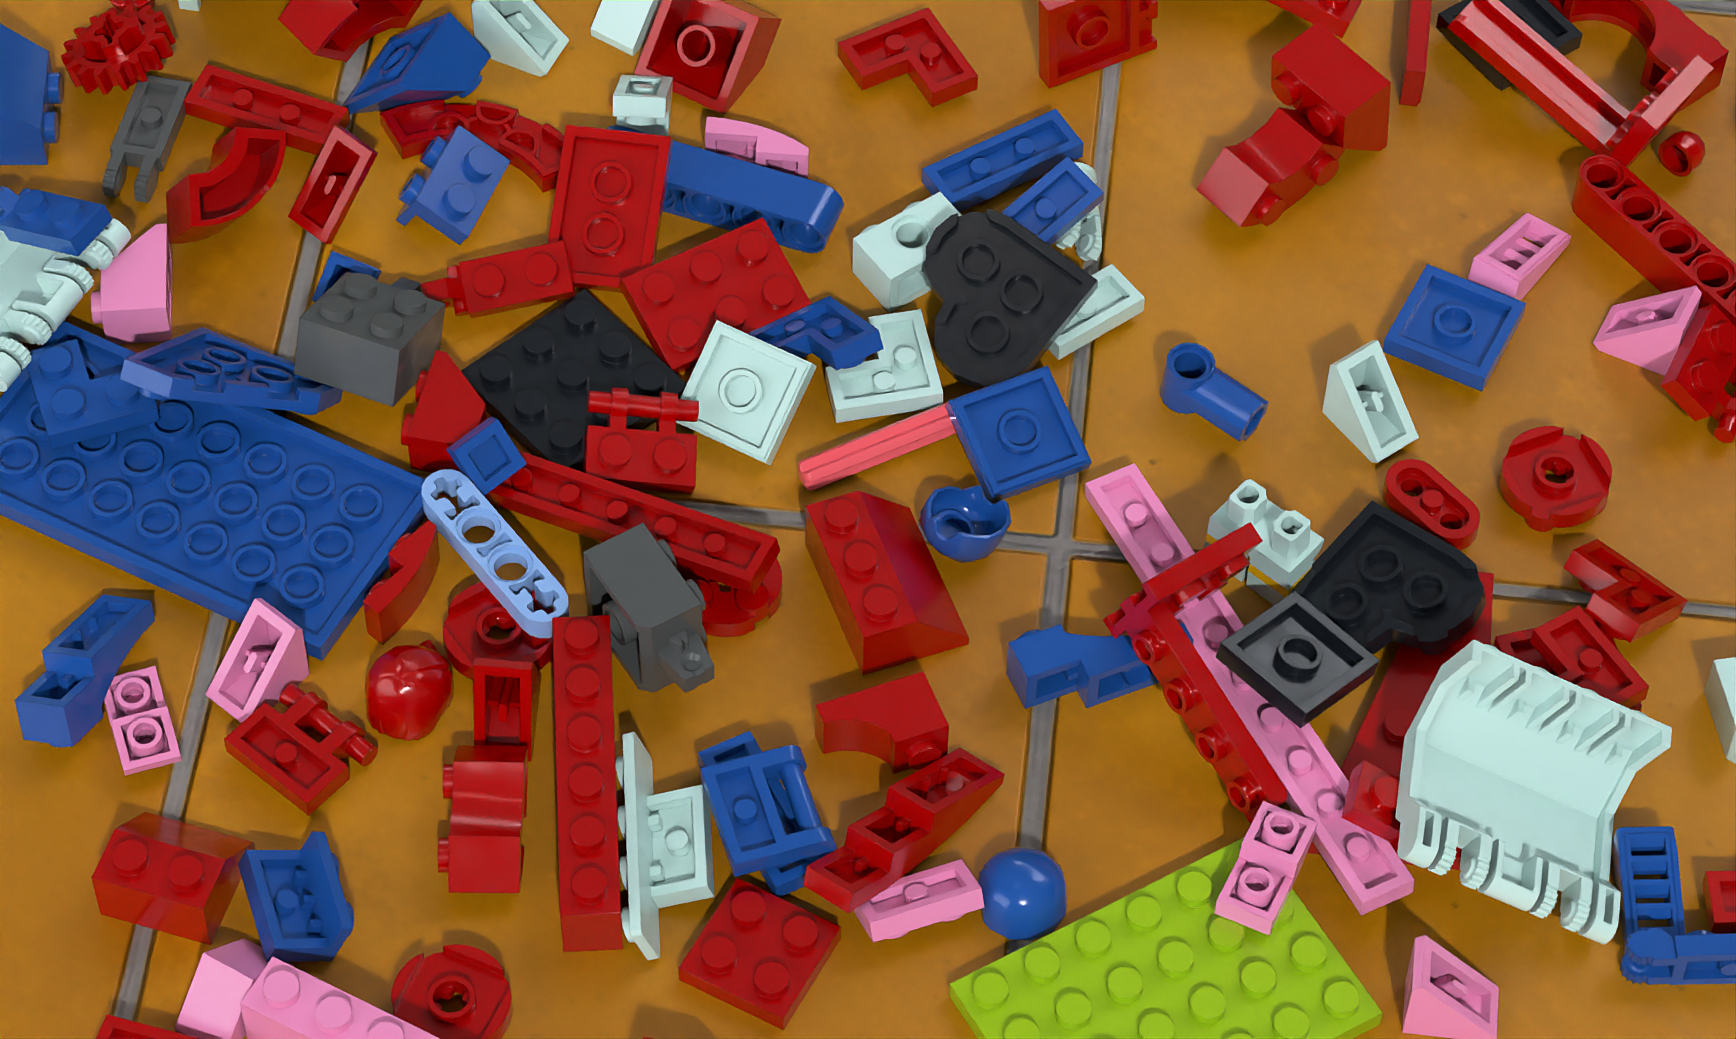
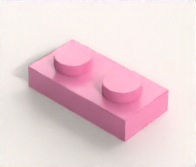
[854,859,985,942]

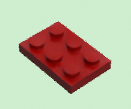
[547,124,673,293]
[619,217,812,374]

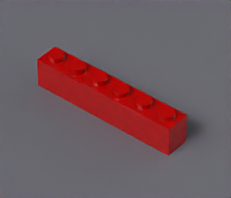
[552,615,623,952]

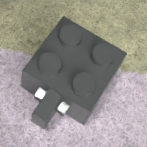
[294,272,446,407]
[583,523,714,693]

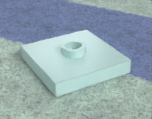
[676,320,817,466]

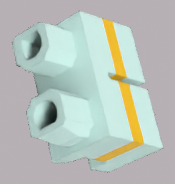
[1204,479,1324,605]

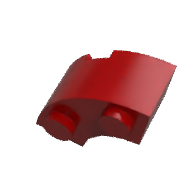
[278,0,423,62]
[1196,107,1346,227]
[166,127,286,244]
[438,745,528,893]

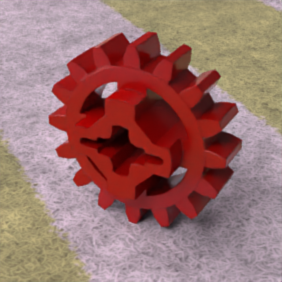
[61,3,176,95]

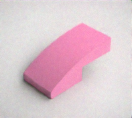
[705,117,809,179]

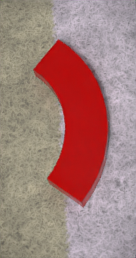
[379,99,564,193]

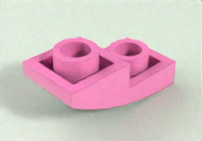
[104,666,182,776]
[1214,801,1318,936]

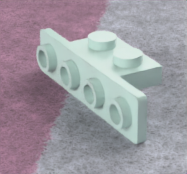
[616,732,715,960]

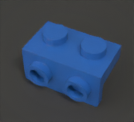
[396,125,510,245]
[238,831,354,962]

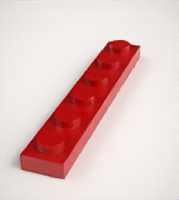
[484,450,780,594]

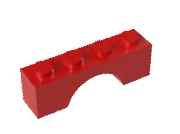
[1548,0,1729,113]

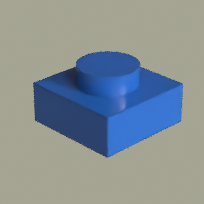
[446,417,527,496]

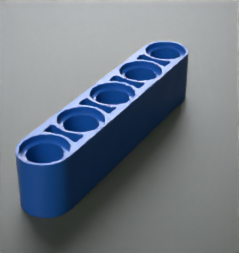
[607,125,844,253]

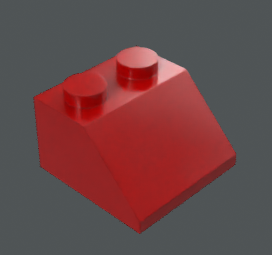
[634,0,782,114]
[1271,22,1391,151]
[91,812,255,945]

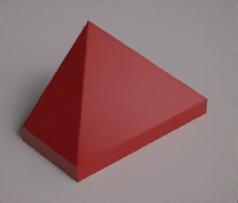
[288,125,378,244]

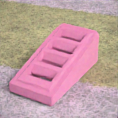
[1468,213,1571,301]

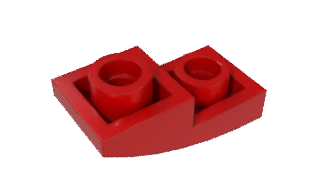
[363,520,440,645]

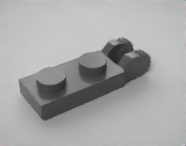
[102,75,193,203]

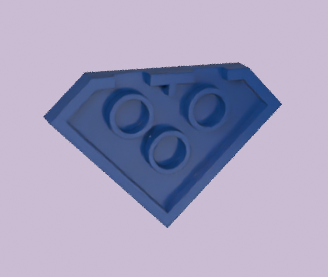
[120,327,343,415]

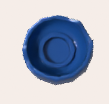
[920,485,1012,563]
[978,847,1067,940]

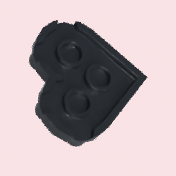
[925,209,1098,389]
[1291,501,1486,655]

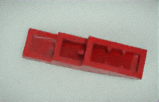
[803,748,1005,913]

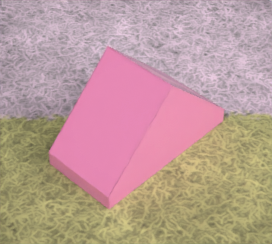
[1593,286,1702,376]
[205,598,310,723]
[1402,935,1499,1039]
[175,938,294,1039]

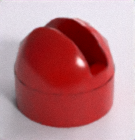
[1658,130,1705,177]

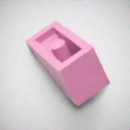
[91,224,173,344]

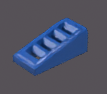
[1611,826,1686,948]

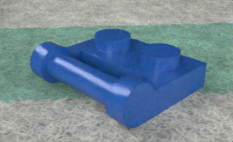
[701,745,837,877]

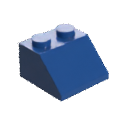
[0,23,63,165]

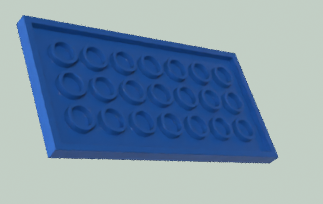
[0,321,439,661]

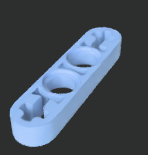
[422,469,569,638]

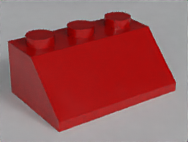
[805,490,969,676]

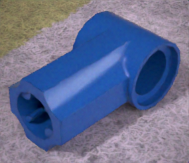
[1160,342,1269,442]

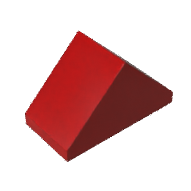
[473,658,542,762]

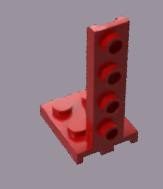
[1038,0,1158,89]
[1447,0,1713,168]
[1103,522,1287,824]

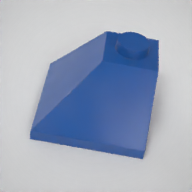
[342,12,491,115]

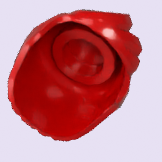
[365,640,454,741]

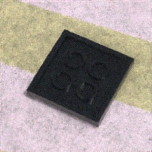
[461,289,687,472]

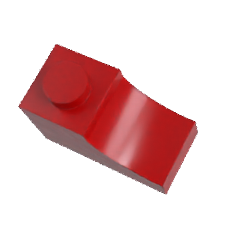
[815,671,949,774]

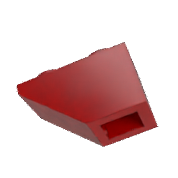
[401,350,487,473]

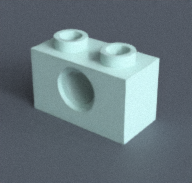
[852,192,962,313]

